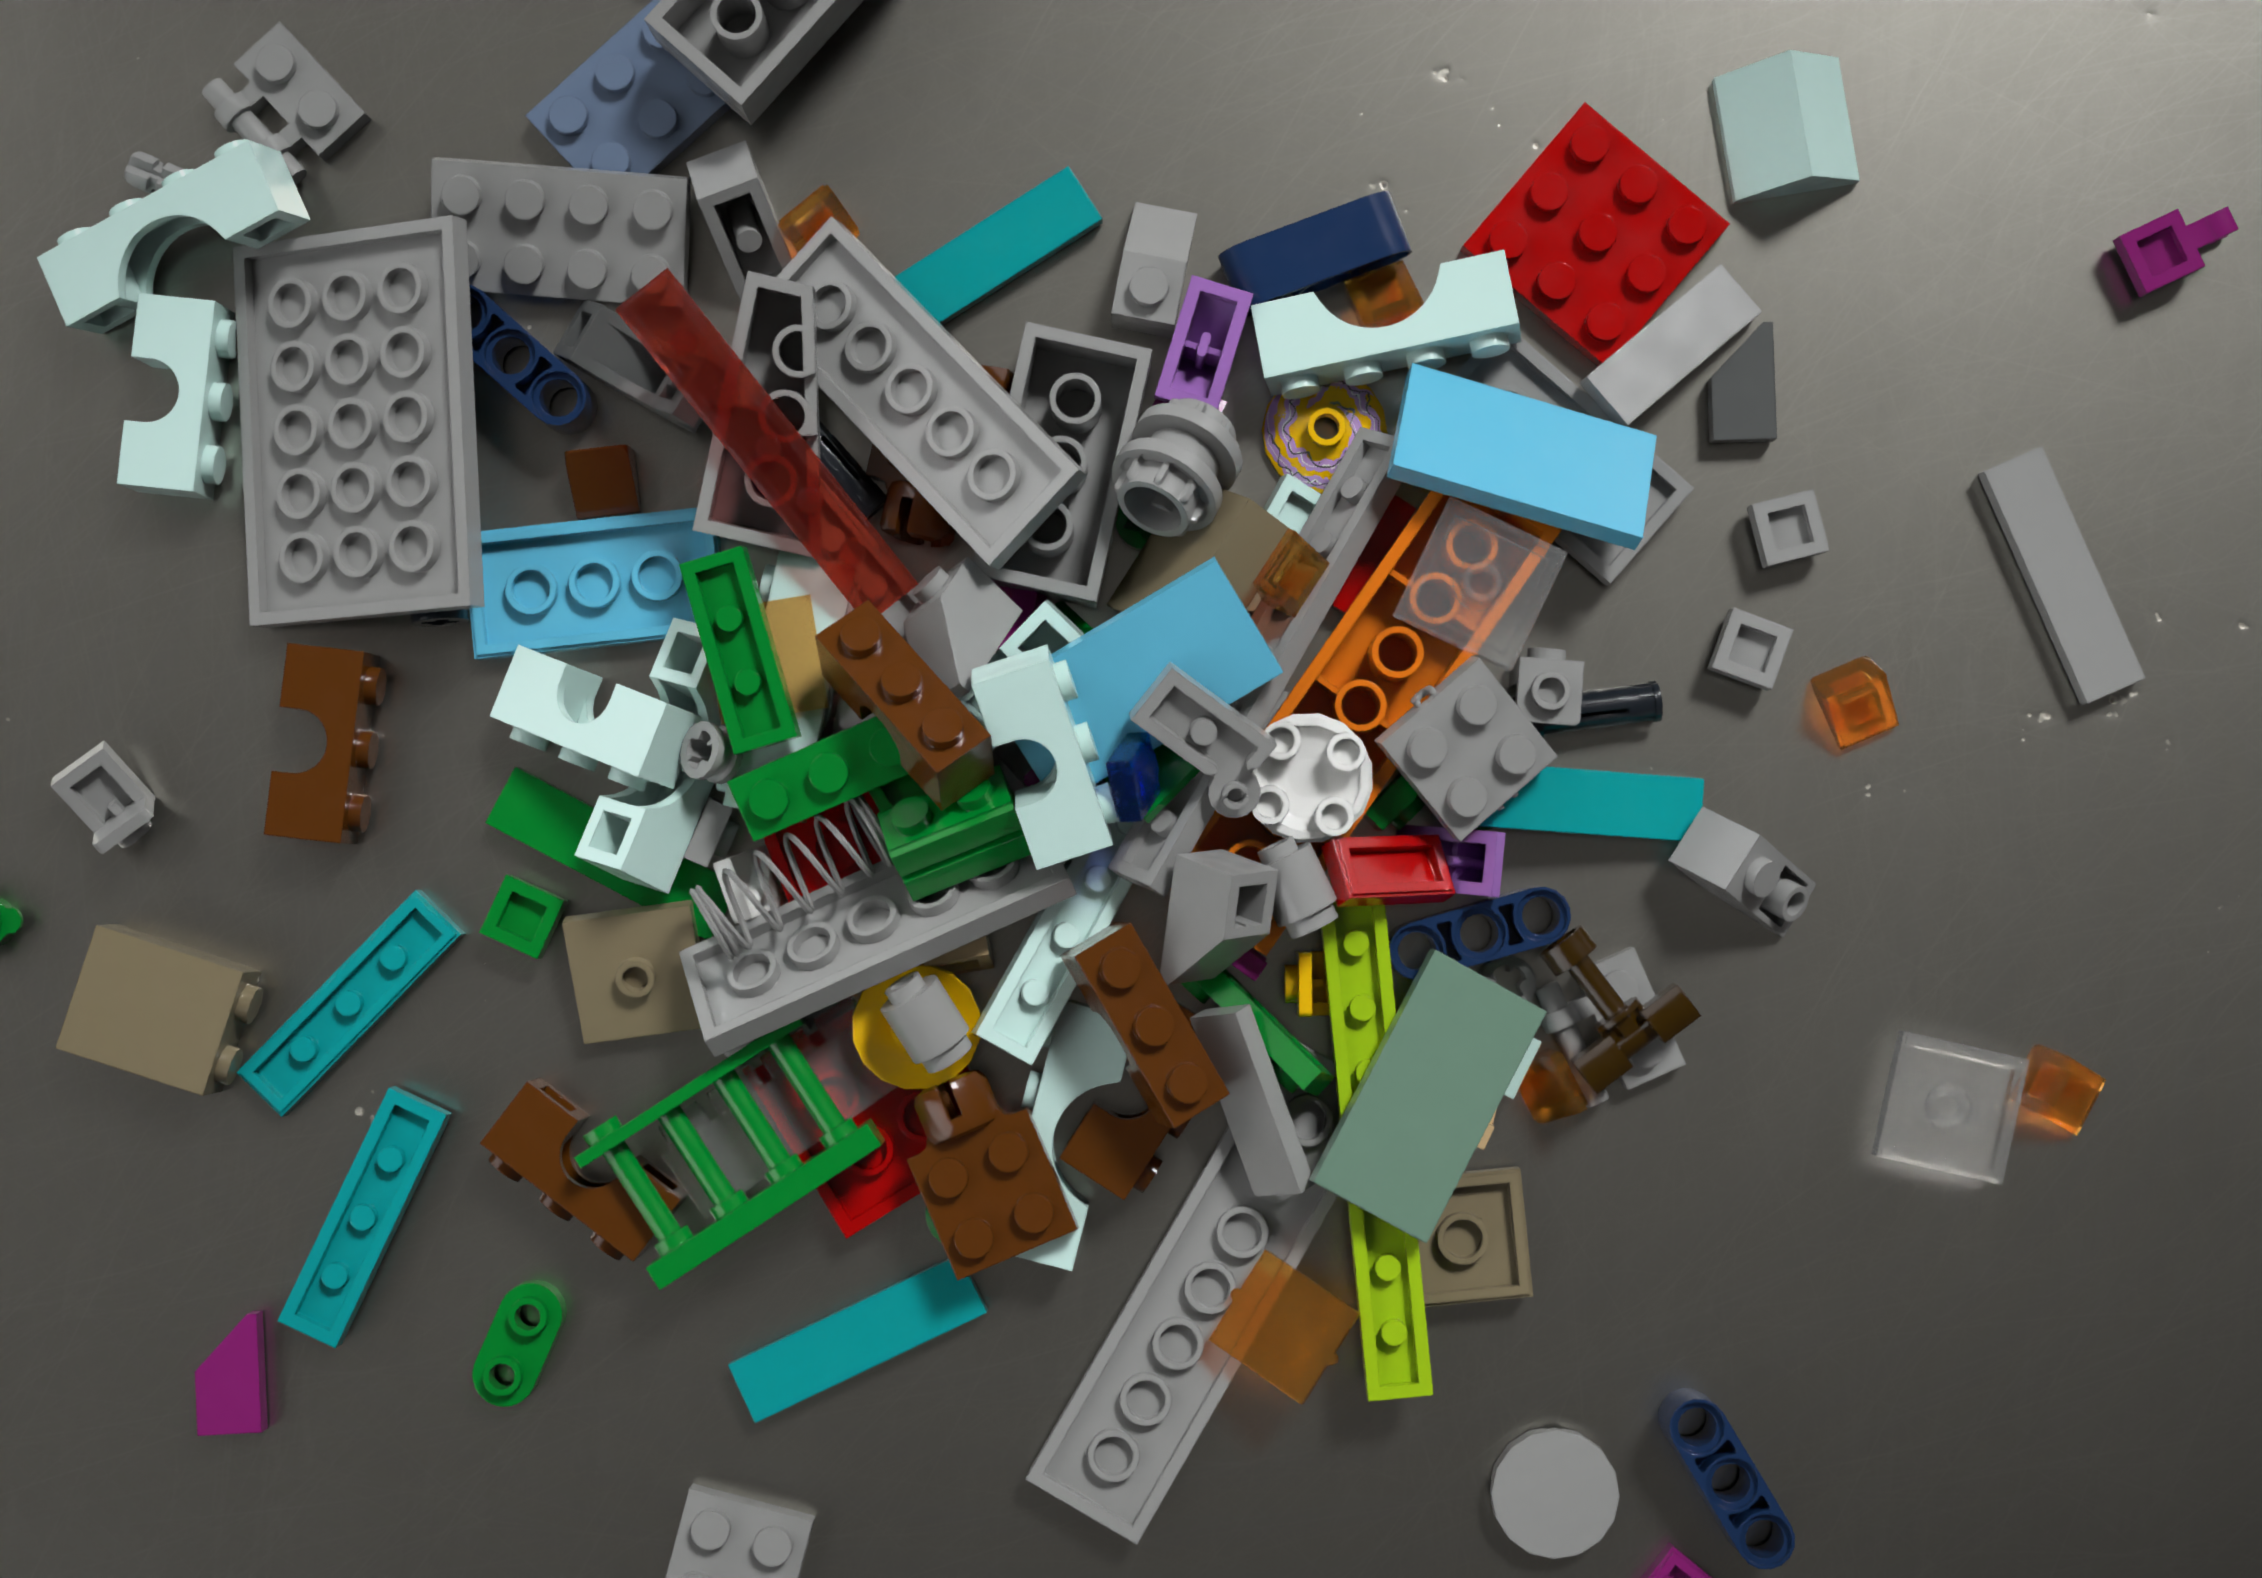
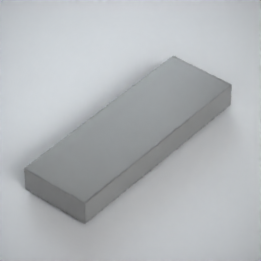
[1580,264,1762,426]
[1190,1004,1315,1196]

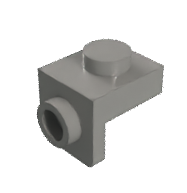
[1508,647,1585,726]
[51,740,155,854]

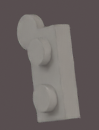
[1129,662,1277,818]

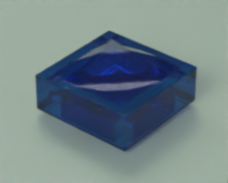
[1106,732,1161,822]

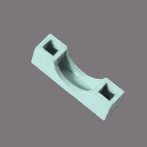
[37,139,310,334]
[1251,250,1521,399]
[574,617,726,894]
[1015,999,1127,1271]

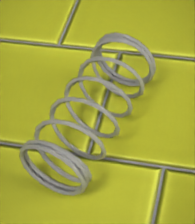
[689,795,893,961]

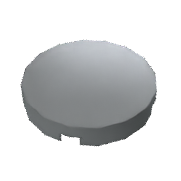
[1490,1428,1620,1559]

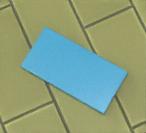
[1387,363,1657,550]
[469,508,722,661]
[1015,556,1283,783]

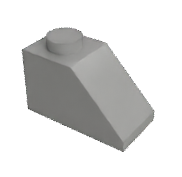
[686,140,792,302]
[1111,202,1197,339]
[903,557,1023,699]

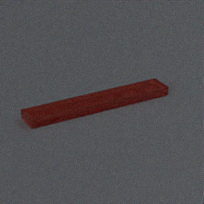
[615,268,919,613]

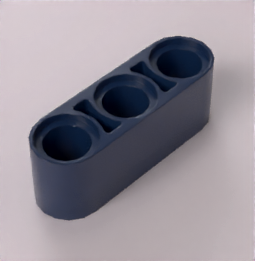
[1218,191,1412,317]
[469,284,598,435]
[1388,887,1571,980]
[1658,1388,1795,1570]

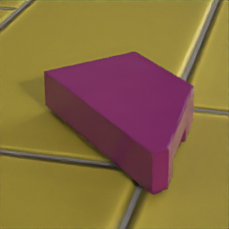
[195,1310,268,1436]

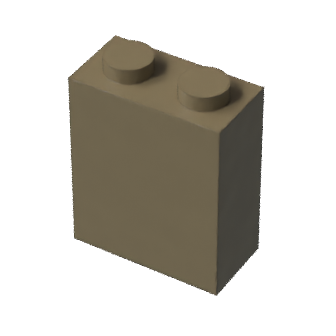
[1106,488,1295,613]
[55,924,263,1096]

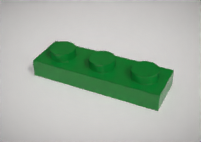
[679,545,802,755]
[727,716,909,842]
[1181,969,1335,1096]

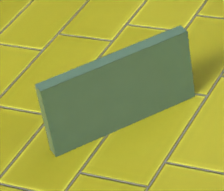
[1309,949,1547,1244]

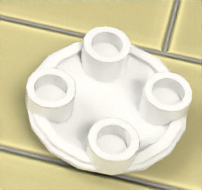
[1252,713,1373,843]

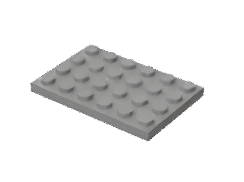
[233,215,485,628]

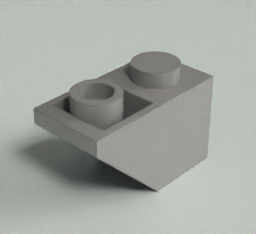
[1668,806,1817,937]
[1160,849,1278,985]

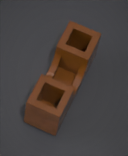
[815,600,995,811]
[264,643,387,844]
[1060,922,1230,1129]
[1059,1001,1196,1200]
[480,1077,690,1262]

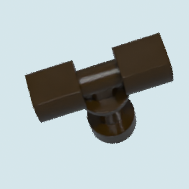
[1540,924,1701,1094]

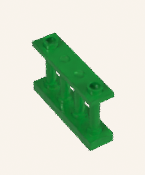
[574,1017,885,1290]

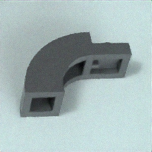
[553,300,726,433]

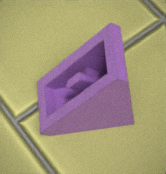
[1154,275,1253,409]
[1396,825,1506,898]

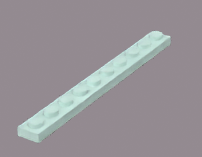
[971,473,1321,1066]

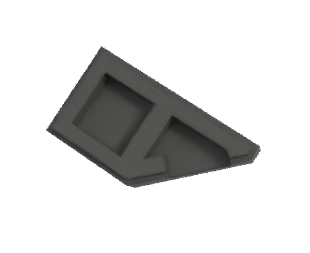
[1707,322,1777,444]

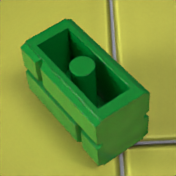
[877,764,1031,901]

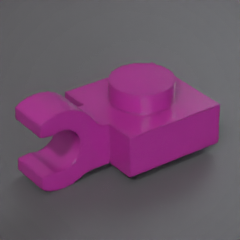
[2113,206,2238,298]

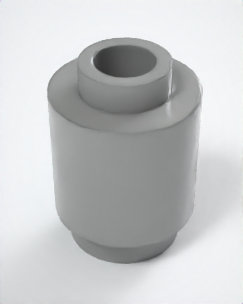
[1257,836,1338,939]
[880,971,972,1073]

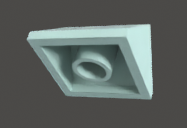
[1712,50,1860,204]

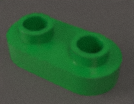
[472,1280,567,1407]

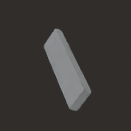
[1978,446,2145,705]

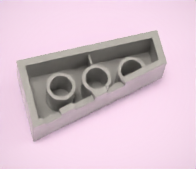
[692,271,824,559]

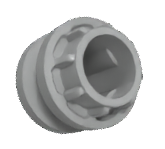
[1112,398,1243,537]

